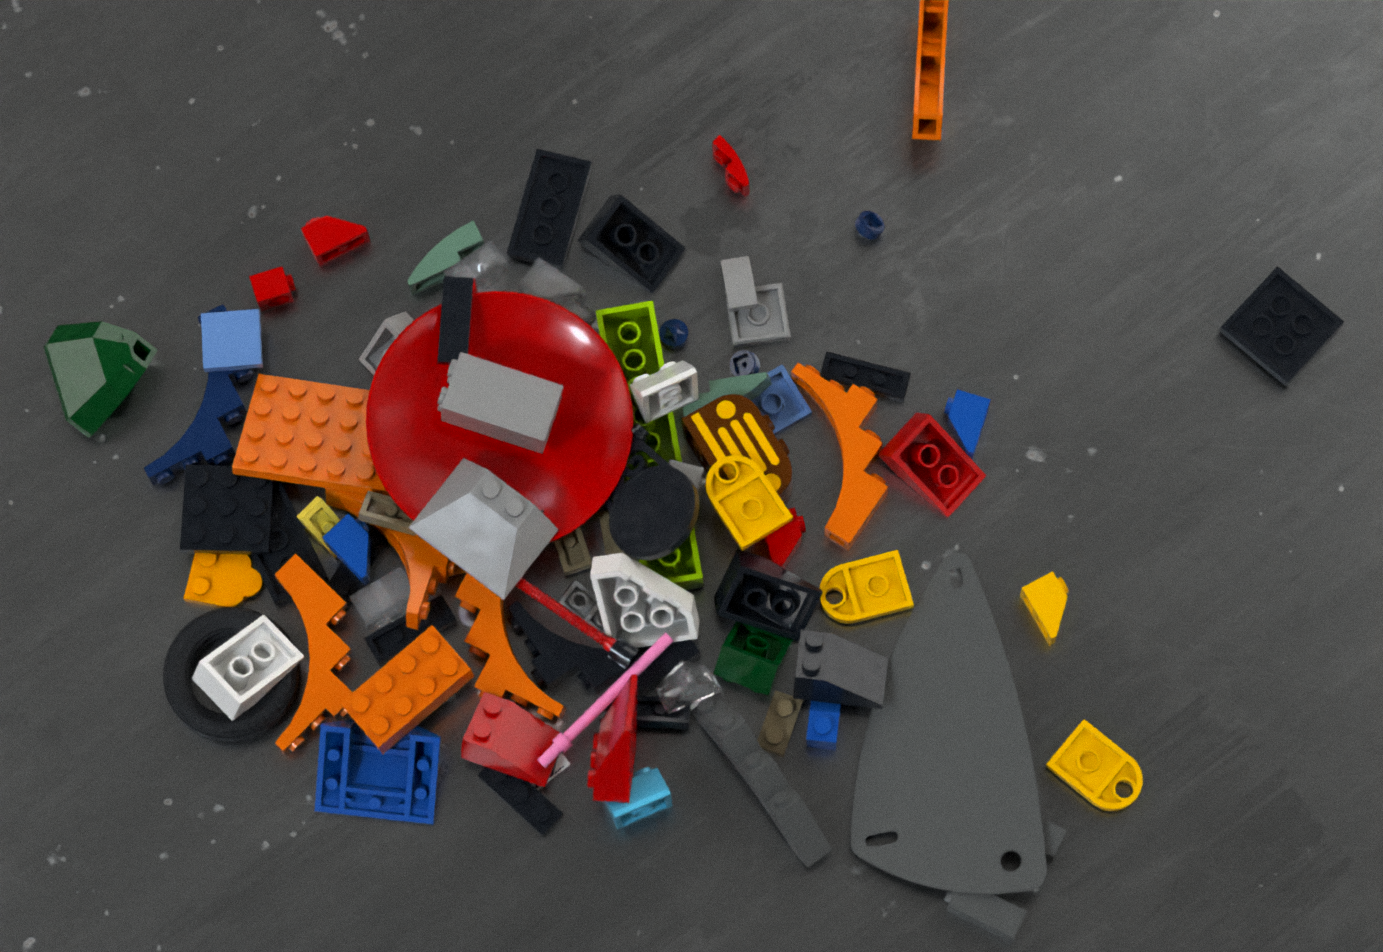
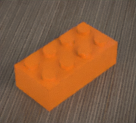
[340,625,475,754]

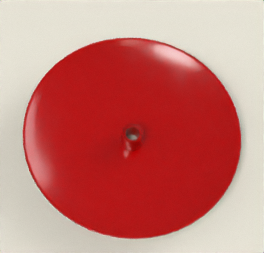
[366,291,633,543]

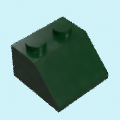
[713,621,793,696]

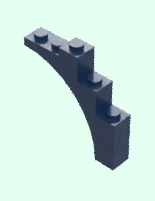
[144,304,258,486]

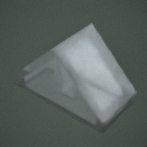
[655,660,721,714]

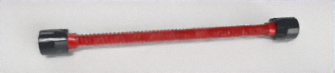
[515,577,640,670]

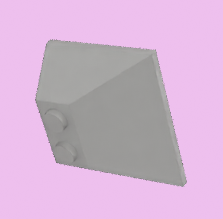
[409,458,558,601]

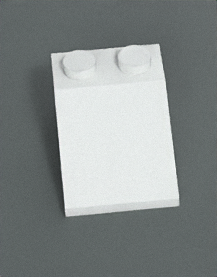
[630,360,699,424]
[192,615,304,721]

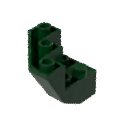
[44,321,158,438]

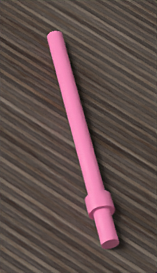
[537,632,674,768]

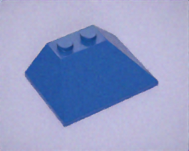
[315,719,441,824]

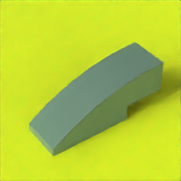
[407,220,485,295]
[683,372,772,417]

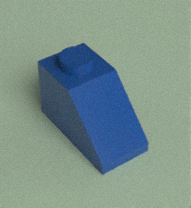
[944,389,991,460]
[322,513,372,586]
[806,701,841,751]

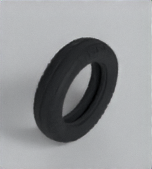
[163,607,300,742]

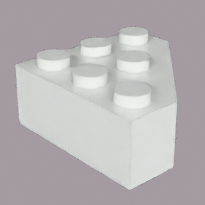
[590,553,700,648]

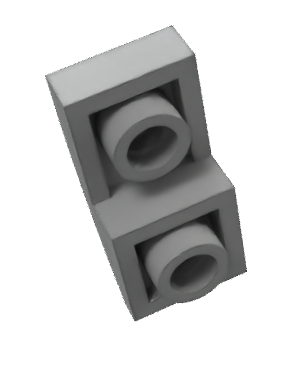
[720,256,758,312]
[558,580,605,635]

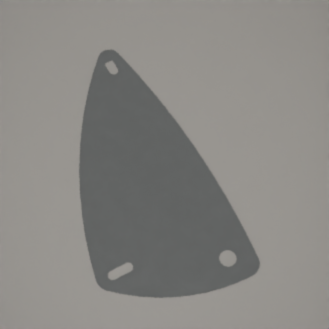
[850,552,1047,894]

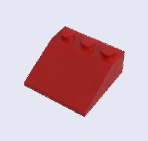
[588,674,638,803]

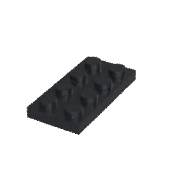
[507,149,593,270]
[251,480,329,606]

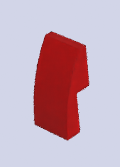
[712,135,750,197]

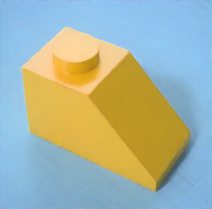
[1020,571,1069,646]

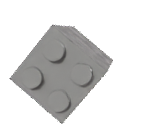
[437,352,563,454]

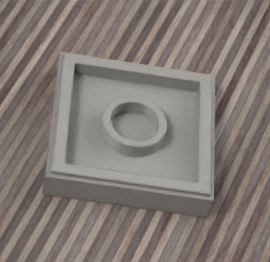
[725,283,791,348]

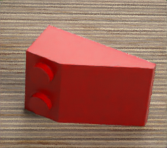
[877,413,987,518]
[461,692,560,788]

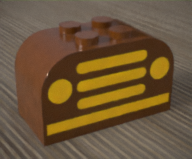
[681,394,792,506]

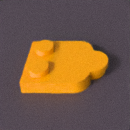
[183,553,263,608]

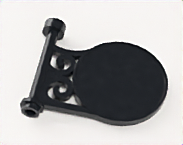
[605,422,699,560]

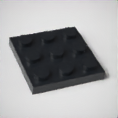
[1219,266,1344,386]
[180,465,274,555]

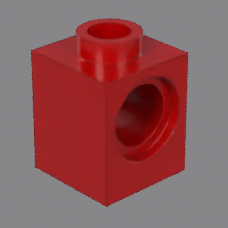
[249,266,296,312]

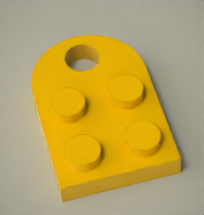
[705,455,793,551]
[819,550,914,624]
[1046,719,1143,811]

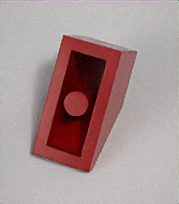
[301,215,370,266]
[764,507,806,569]

